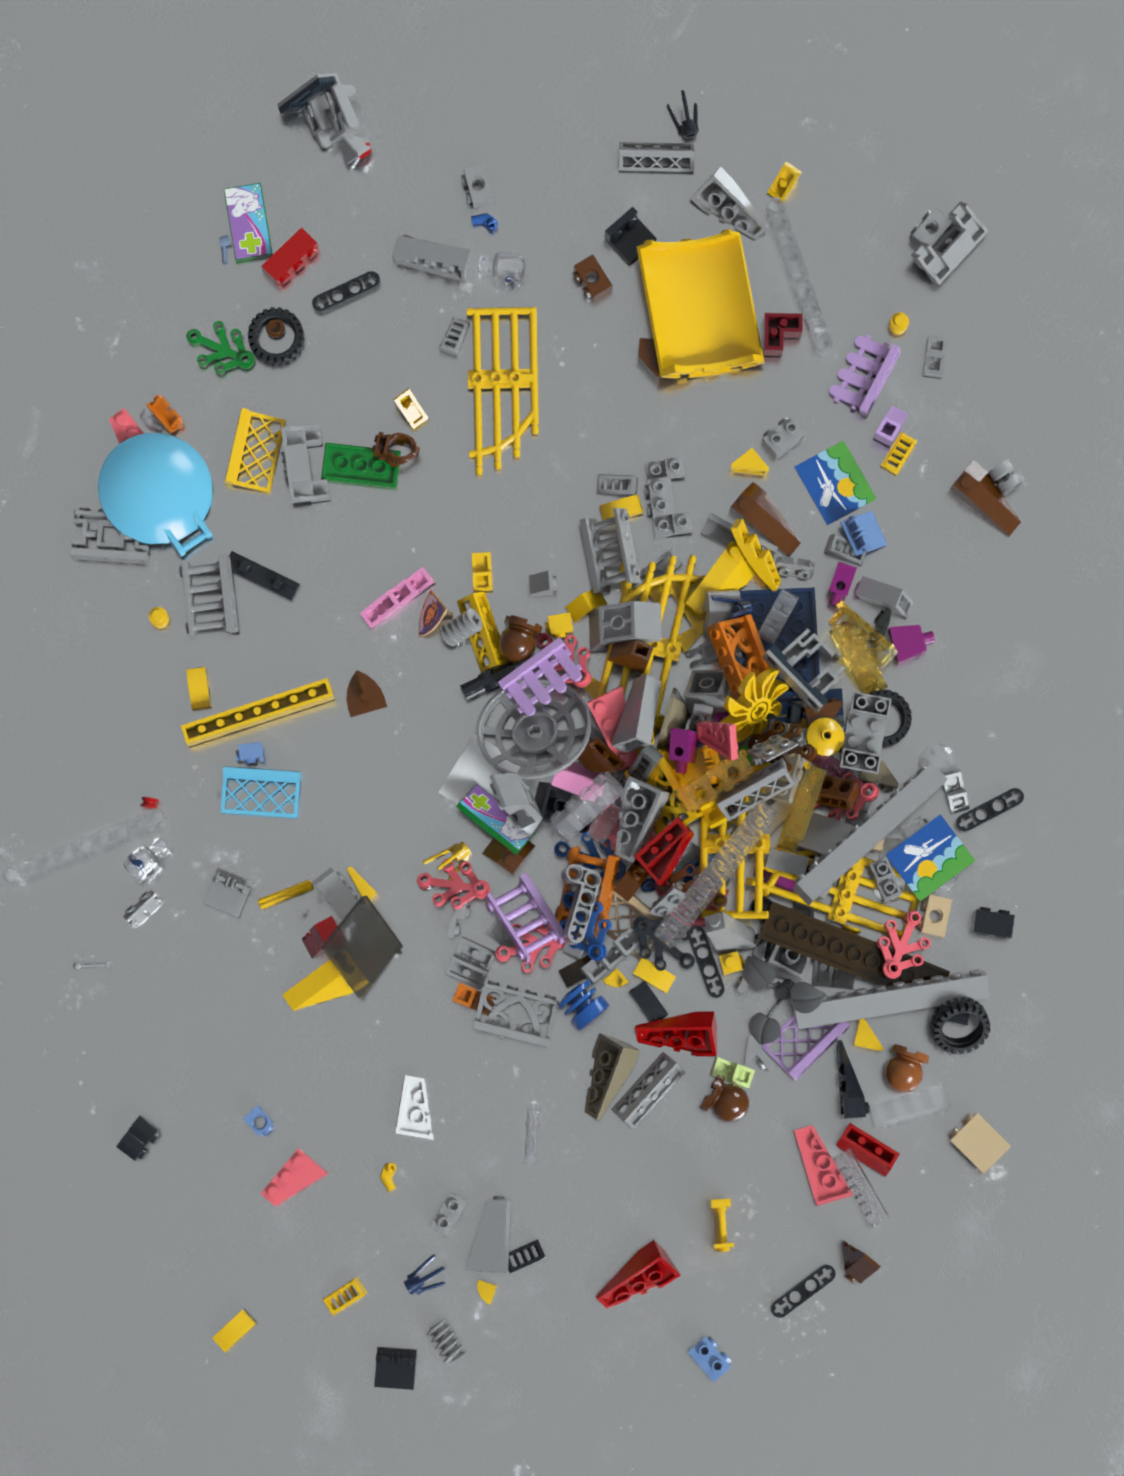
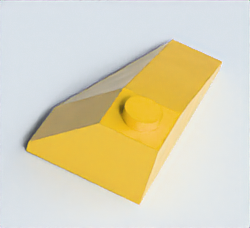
[685,541,756,615]
[282,949,368,1011]

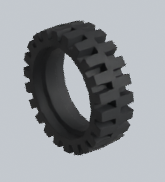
[248,307,304,365]
[869,689,912,747]
[931,997,990,1054]

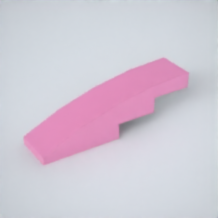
[360,567,435,628]

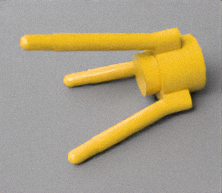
[422,842,471,880]

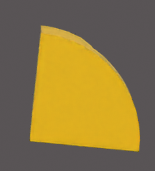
[602,968,629,987]
[477,1279,497,1305]

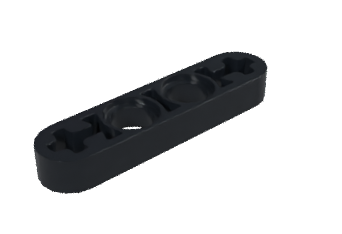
[312,271,381,314]
[955,788,1024,832]
[687,926,725,998]
[770,1265,836,1318]

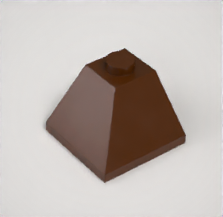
[482,838,535,877]

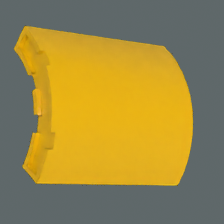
[637,229,765,378]

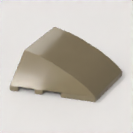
[656,687,690,750]

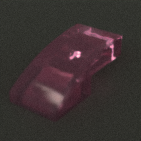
[813,754,846,778]

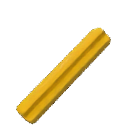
[258,880,313,909]

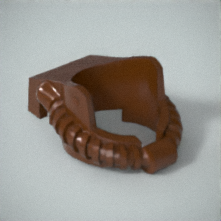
[372,432,420,468]

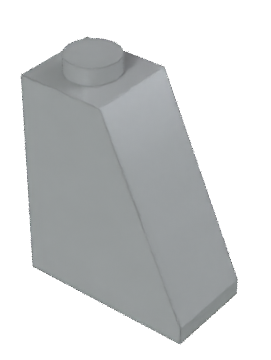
[855,576,913,619]
[704,912,757,956]

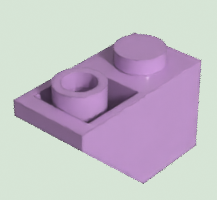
[873,405,909,447]

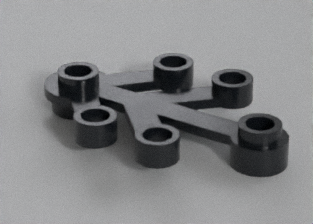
[632,916,695,971]

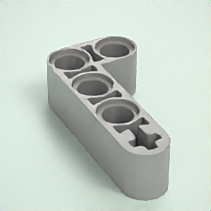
[561,864,601,945]

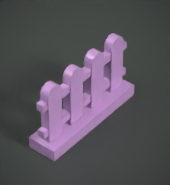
[829,334,901,418]
[498,637,583,716]

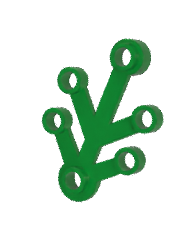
[186,321,255,375]

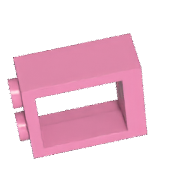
[551,761,607,801]

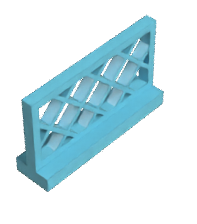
[221,766,301,818]

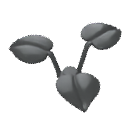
[744,956,826,1044]

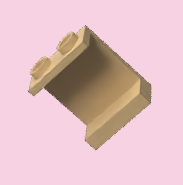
[948,1113,1011,1174]

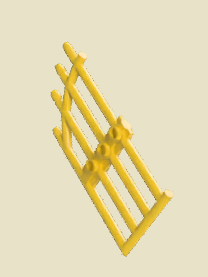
[467,307,539,476]
[597,555,698,722]
[699,750,772,919]
[745,847,920,940]

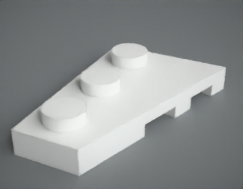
[395,1075,434,1140]

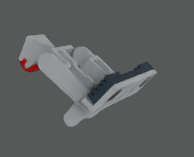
[277,72,371,164]
[763,628,852,713]

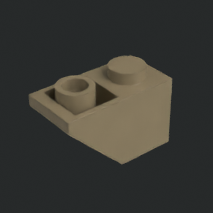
[859,761,899,792]

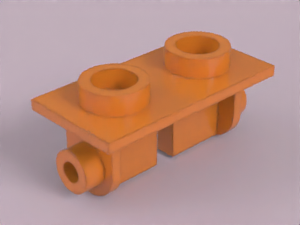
[146,394,183,433]

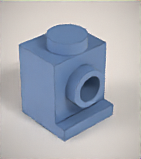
[235,742,265,765]

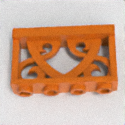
[707,614,771,699]

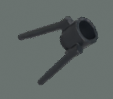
[667,90,699,138]

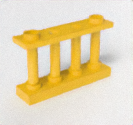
[707,1199,734,1252]

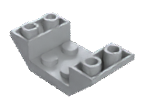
[589,601,662,652]
[840,692,892,774]
[490,773,543,836]

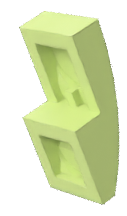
[710,1057,755,1088]

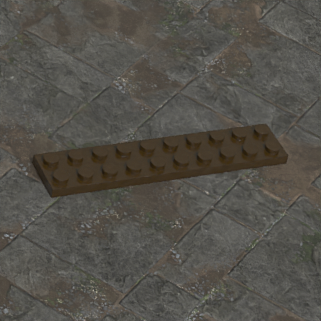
[757,901,950,1008]

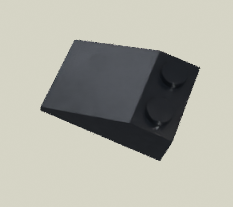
[535,782,599,835]

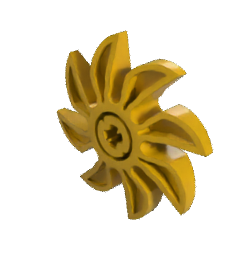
[720,668,789,743]

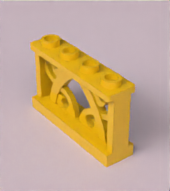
[624,747,704,834]

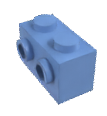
[687,1336,731,1383]

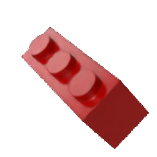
[261,227,318,287]
[835,1123,900,1177]

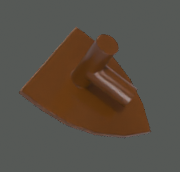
[346,670,387,717]

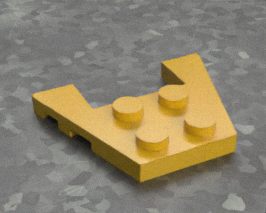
[649,575,707,653]

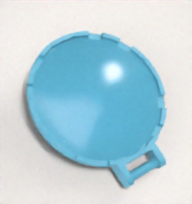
[98,433,213,557]

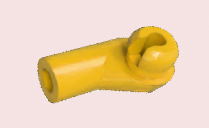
[380,1162,396,1192]

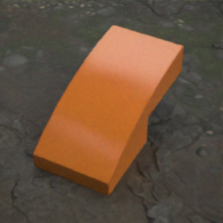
[452,983,497,1016]

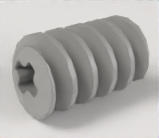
[439,609,482,646]
[427,1319,467,1363]

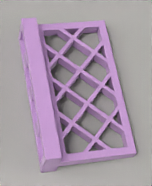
[762,1015,850,1082]

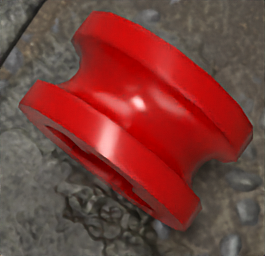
[140,797,159,810]

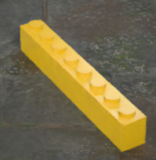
[181,678,334,747]

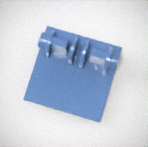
[840,511,887,556]

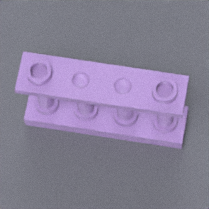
[485,872,565,964]

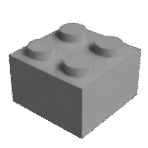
[684,670,732,713]

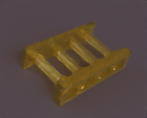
[777,764,827,854]

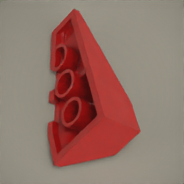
[635,1011,717,1056]
[596,1240,681,1308]

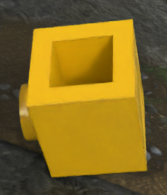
[544,612,573,640]
[718,951,745,976]

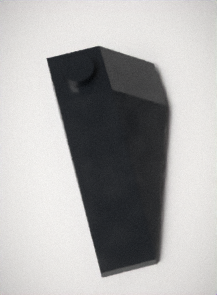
[836,1040,869,1119]

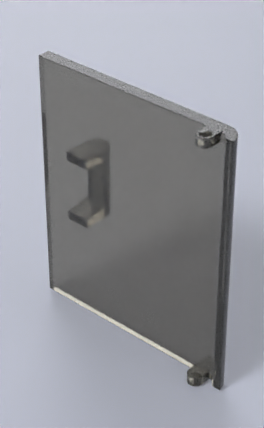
[321,896,403,998]

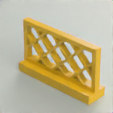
[224,408,285,493]

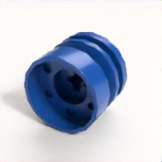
[558,980,610,1031]

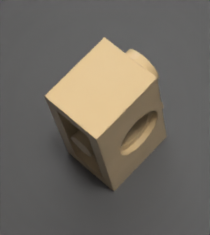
[918,895,952,939]

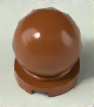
[885,1044,929,1092]

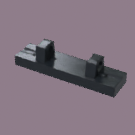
[229,551,300,602]

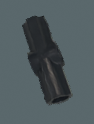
[460,662,516,701]

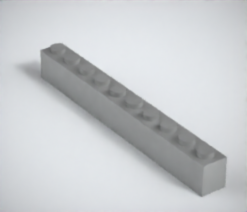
[793,763,948,906]
[793,969,990,1029]

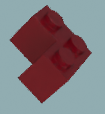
[763,313,803,356]

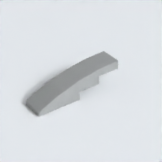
[580,922,650,984]

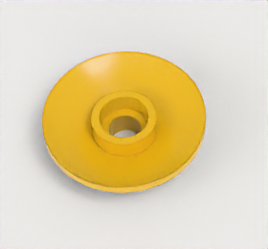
[806,718,844,756]

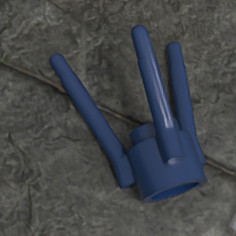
[712,597,753,622]
[404,1254,445,1295]

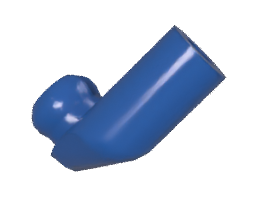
[471,213,498,230]
[640,878,656,892]

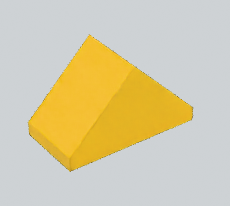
[730,448,769,476]
[565,589,608,623]
[852,1018,884,1052]

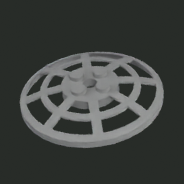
[476,678,591,780]

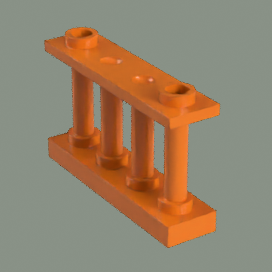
[555,846,621,932]

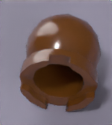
[498,615,542,663]
[700,1075,749,1122]

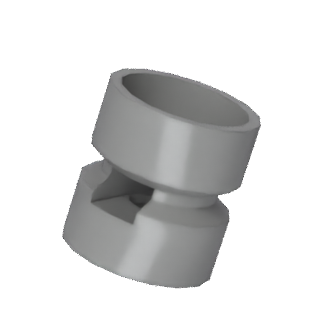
[988,459,1023,495]

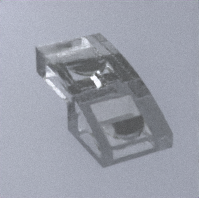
[586,803,621,844]

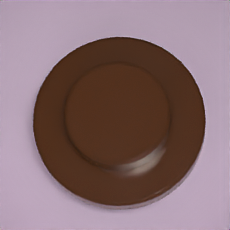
[266,319,285,338]

